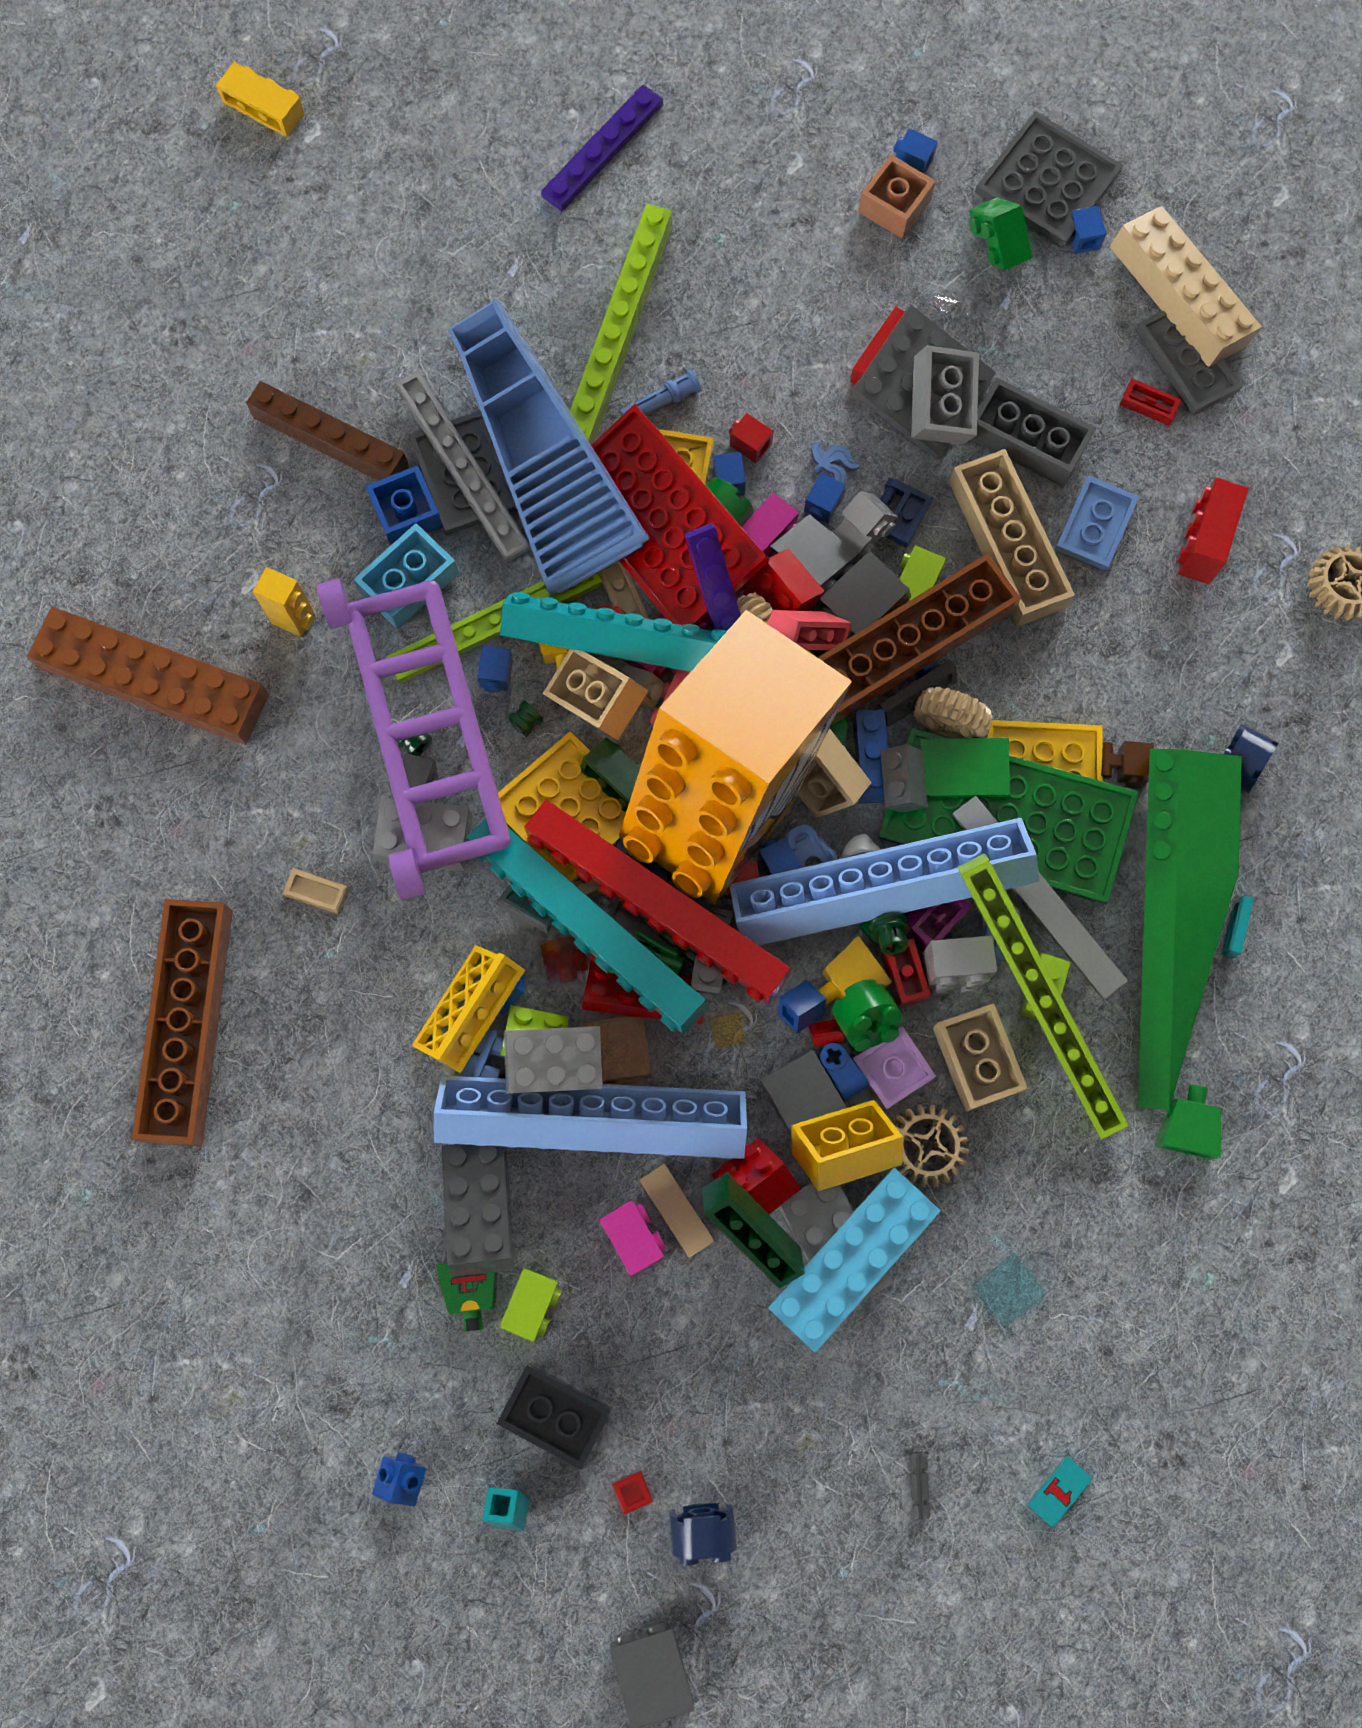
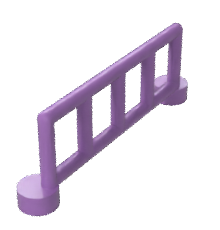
[317,578,511,901]

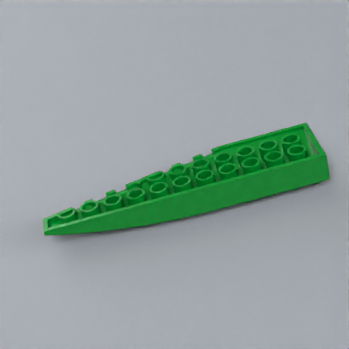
[1138,749,1242,1110]

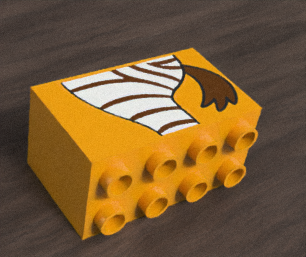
[619,610,852,904]

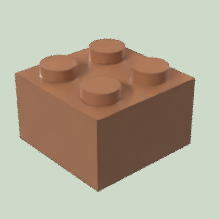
[858,154,936,239]

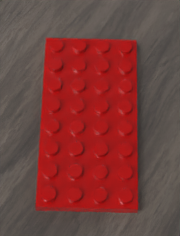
[591,404,770,626]

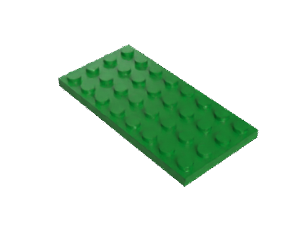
[878,728,1139,905]

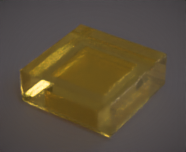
[710,1013,745,1049]

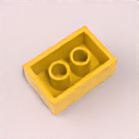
[791,1100,903,1192]

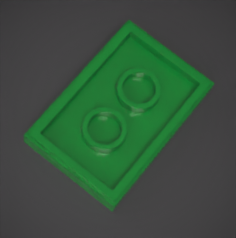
[920,738,1010,798]

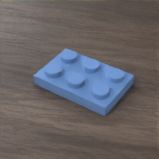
[1054,475,1139,572]

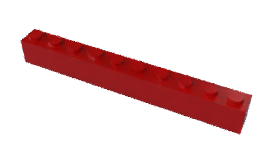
[524,799,791,1004]

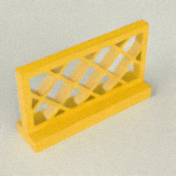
[411,945,525,1073]

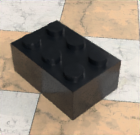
[496,1363,612,1470]

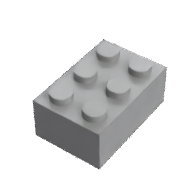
[911,345,979,445]
[373,798,472,872]
[919,936,997,996]
[504,1026,603,1094]

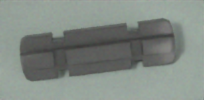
[910,1454,930,1520]

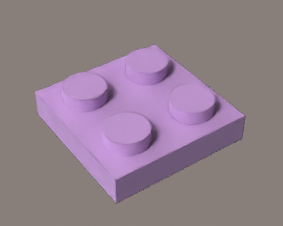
[852,1026,936,1110]

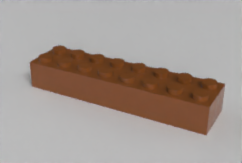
[818,553,1021,725]
[27,606,269,745]
[131,899,233,1147]

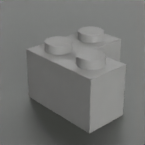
[833,491,898,559]

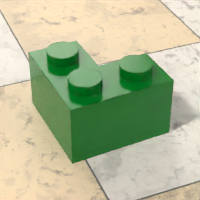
[969,198,1033,271]

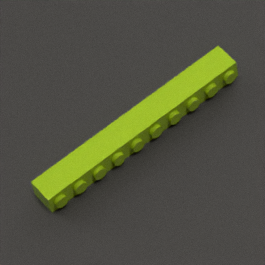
[570,203,672,445]
[957,853,1129,1140]

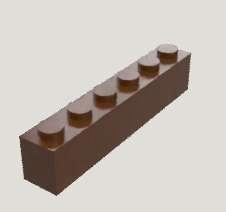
[246,380,409,481]

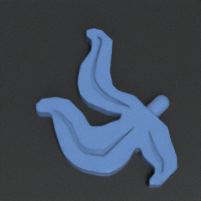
[811,442,859,484]

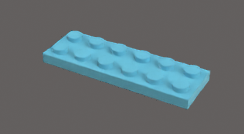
[768,1168,941,1353]

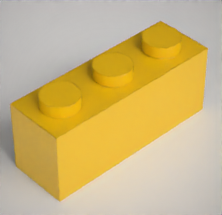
[216,62,305,137]
[252,567,315,637]

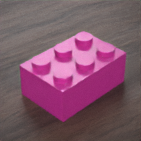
[599,1200,667,1277]

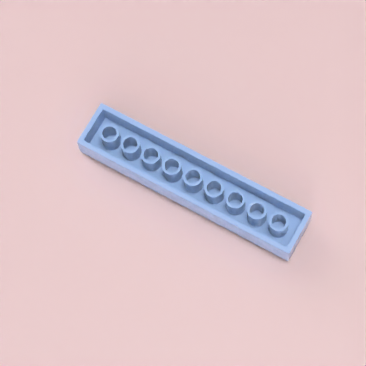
[730,818,1039,946]
[434,1075,747,1159]

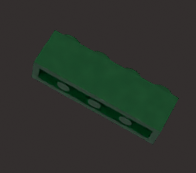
[580,737,641,813]
[702,1172,805,1289]

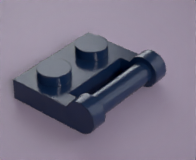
[880,478,933,548]

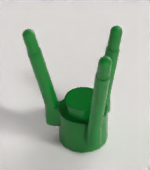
[609,931,686,977]

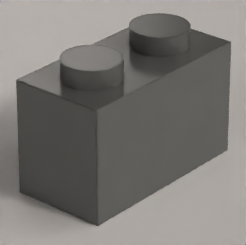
[880,744,928,813]

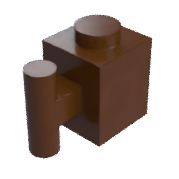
[1101,741,1154,788]

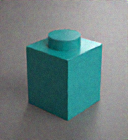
[482,1487,530,1531]

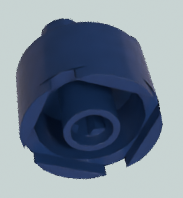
[1223,724,1279,794]
[669,1503,737,1566]

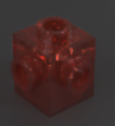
[540,936,588,983]

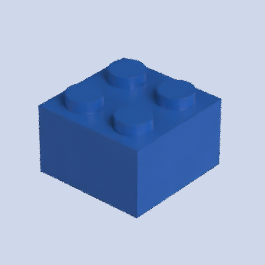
[366,465,443,546]

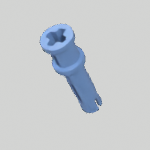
[619,369,701,416]

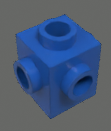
[372,1452,426,1507]

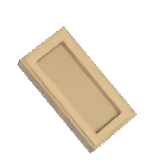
[282,868,349,915]

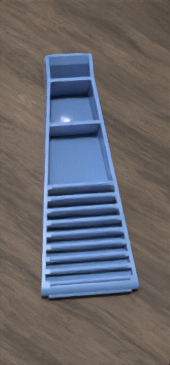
[448,300,650,596]

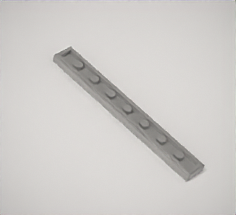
[395,371,531,563]
[952,796,1128,1000]

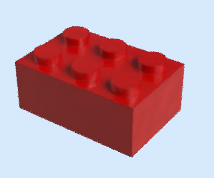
[1176,477,1249,585]

